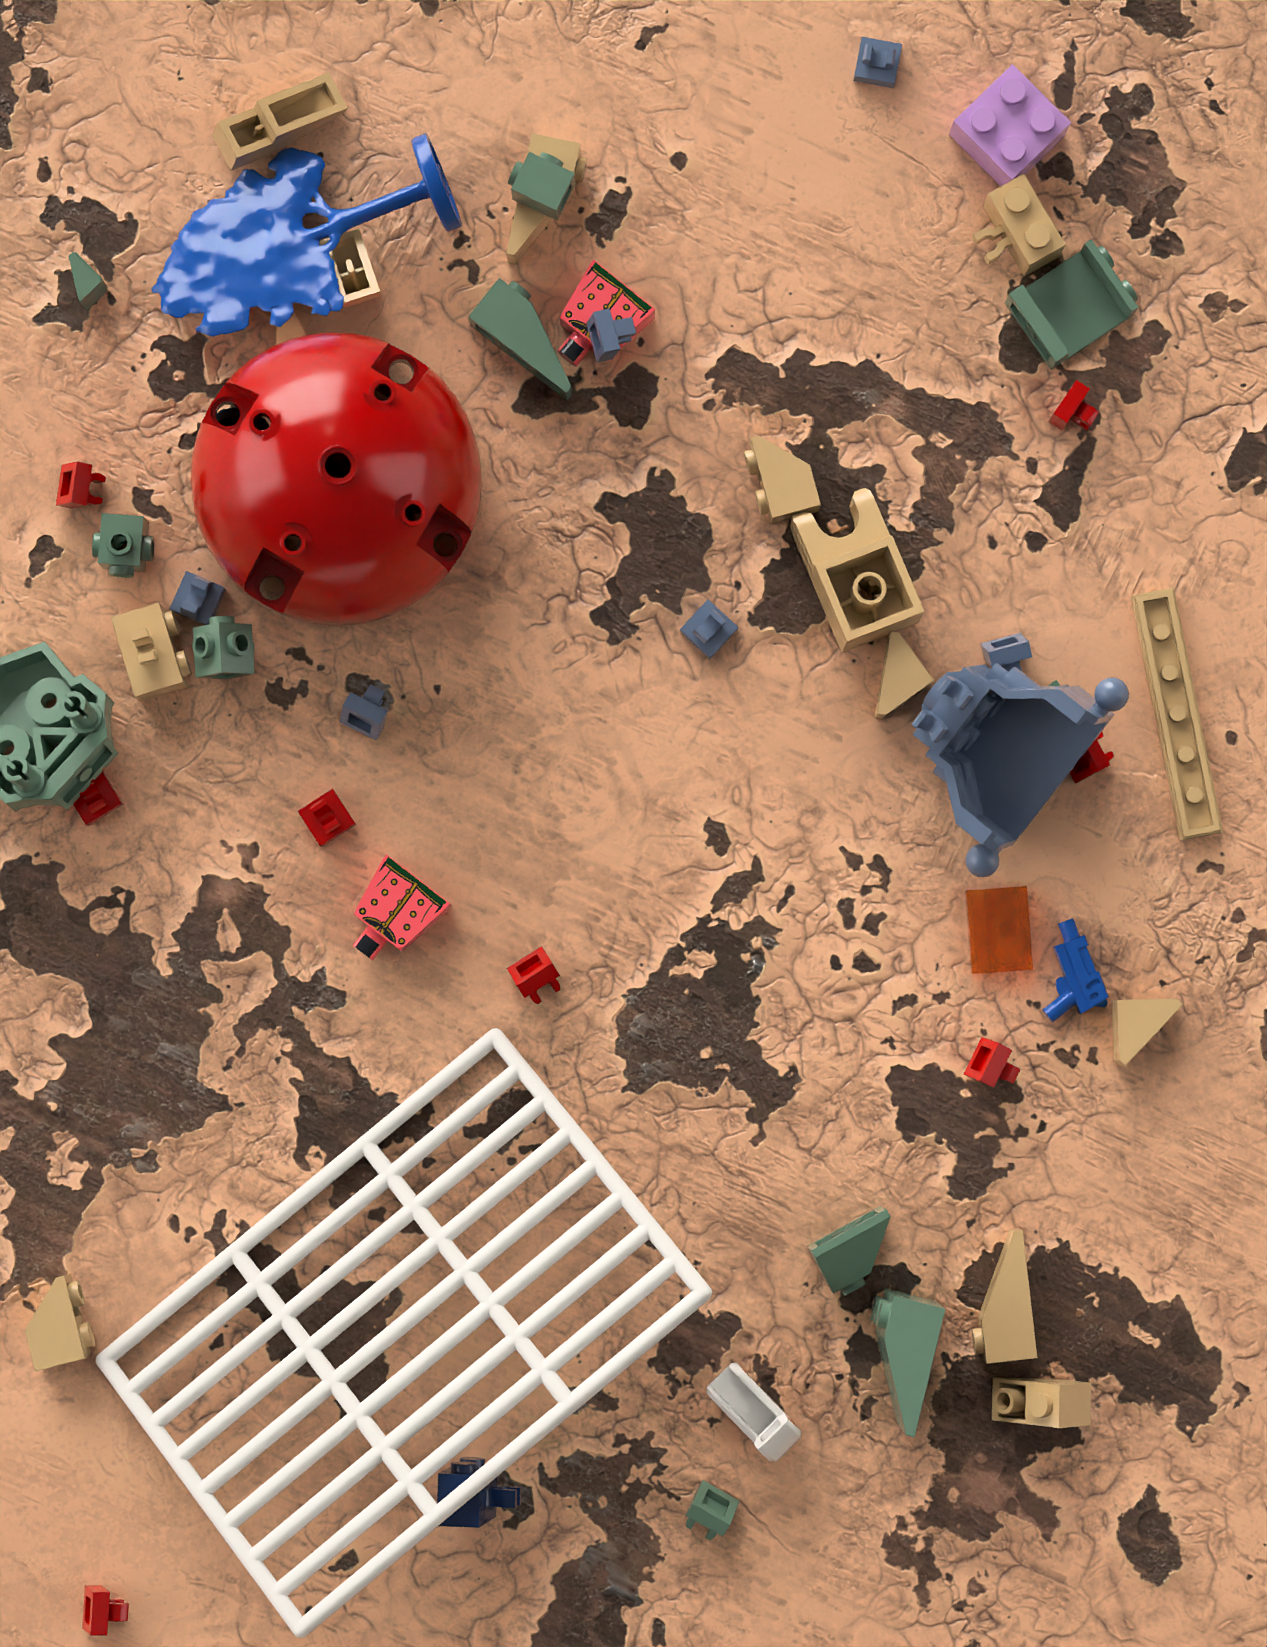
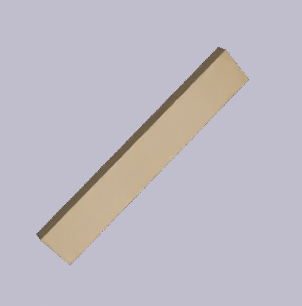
[1131,587,1223,841]

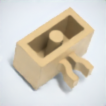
[972,174,1066,276]
[111,602,192,701]

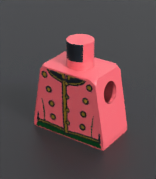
[557,260,655,367]
[353,854,452,961]

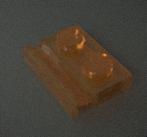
[965,886,1033,974]

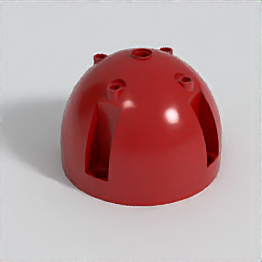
[191,332,482,626]

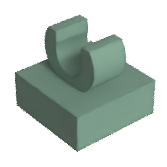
[686,1480,740,1540]

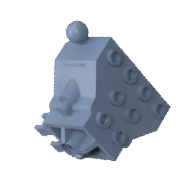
[912,663,1129,877]

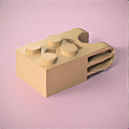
[790,488,925,653]

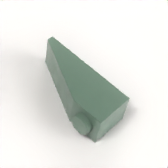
[468,278,572,401]

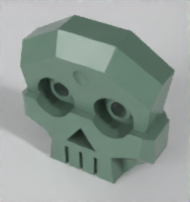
[0,642,118,812]

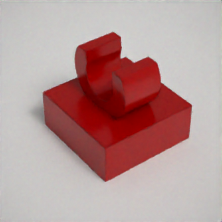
[1048,380,1099,431]
[56,461,106,509]
[1070,732,1114,784]
[73,769,124,826]
[298,788,356,847]
[506,946,560,1004]
[963,1037,1021,1088]
[82,1585,129,1636]

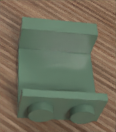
[1005,239,1138,370]

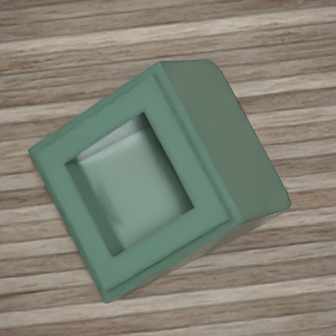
[68,252,108,310]

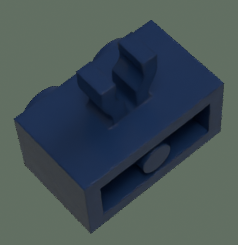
[437,1457,522,1528]

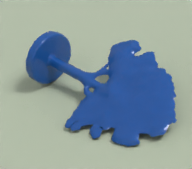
[151,133,462,337]

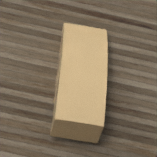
[212,72,348,171]

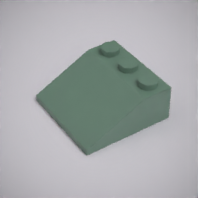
[870,1288,945,1437]

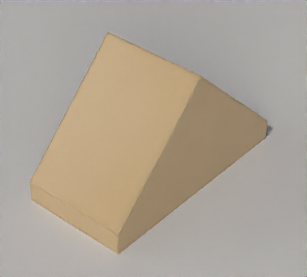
[320,228,382,309]
[875,631,934,719]
[1112,999,1183,1066]

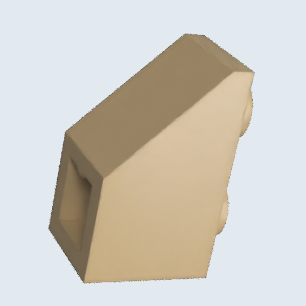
[744,436,821,524]
[25,1273,95,1372]
[992,1377,1091,1428]

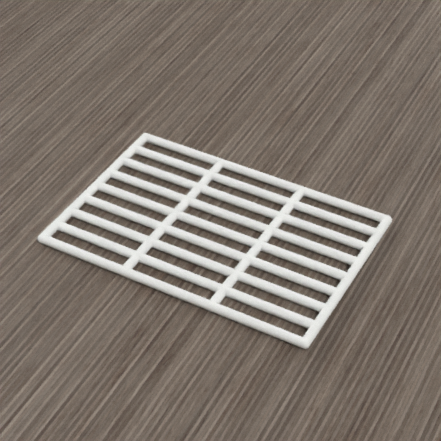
[96,1028,712,1638]

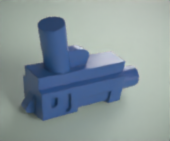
[1042,918,1109,1023]

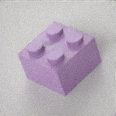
[949,64,1071,186]

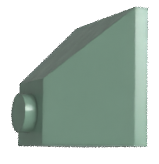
[807,1206,891,1296]

